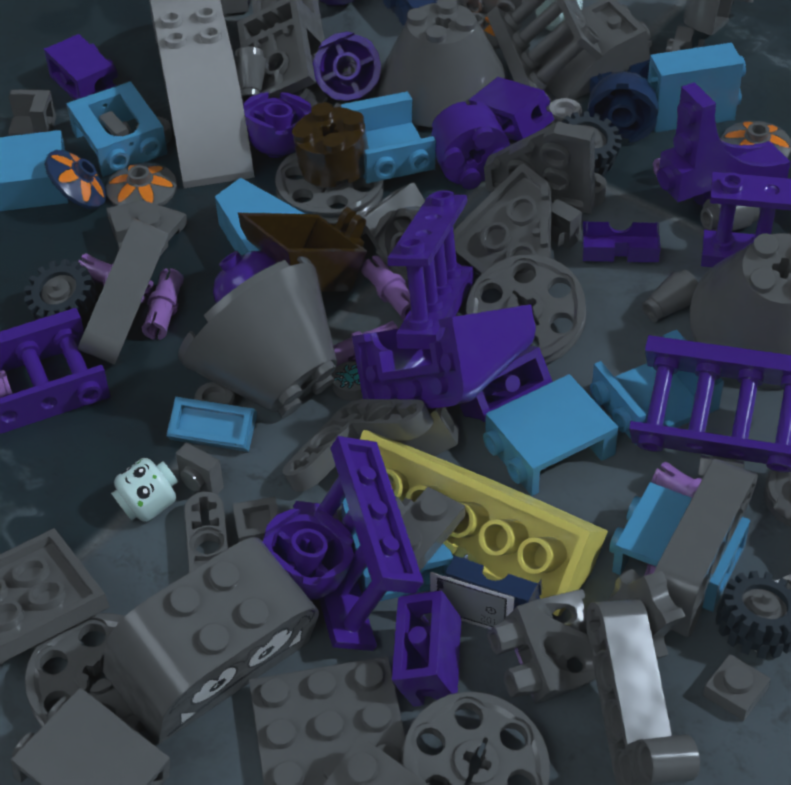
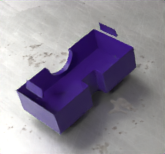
[582,220,661,262]

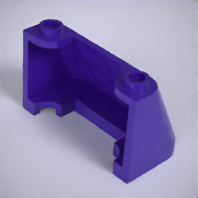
[352,304,536,409]

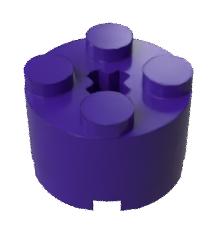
[428,102,510,189]

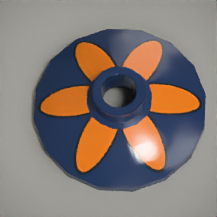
[44,150,106,209]

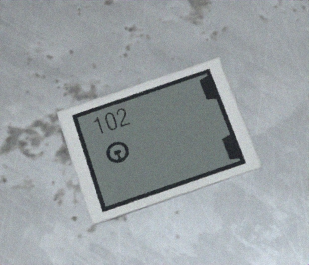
[430,572,514,629]

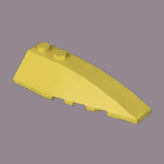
[360,430,608,616]

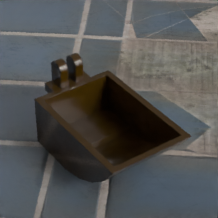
[238,207,368,292]

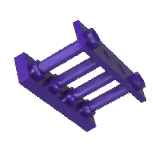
[701,172,791,267]
[387,190,474,349]
[0,308,111,434]
[629,335,791,472]
[293,436,424,651]

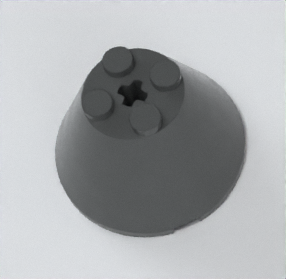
[375,0,509,131]
[689,233,791,390]
[178,257,337,418]

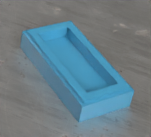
[166,397,257,452]

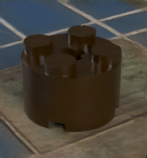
[292,102,369,188]

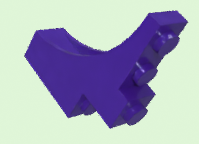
[657,82,791,207]

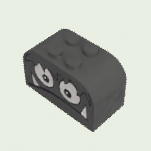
[103,537,319,745]

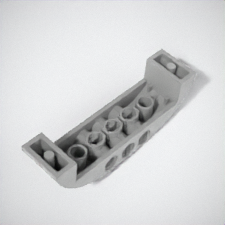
[150,0,254,188]

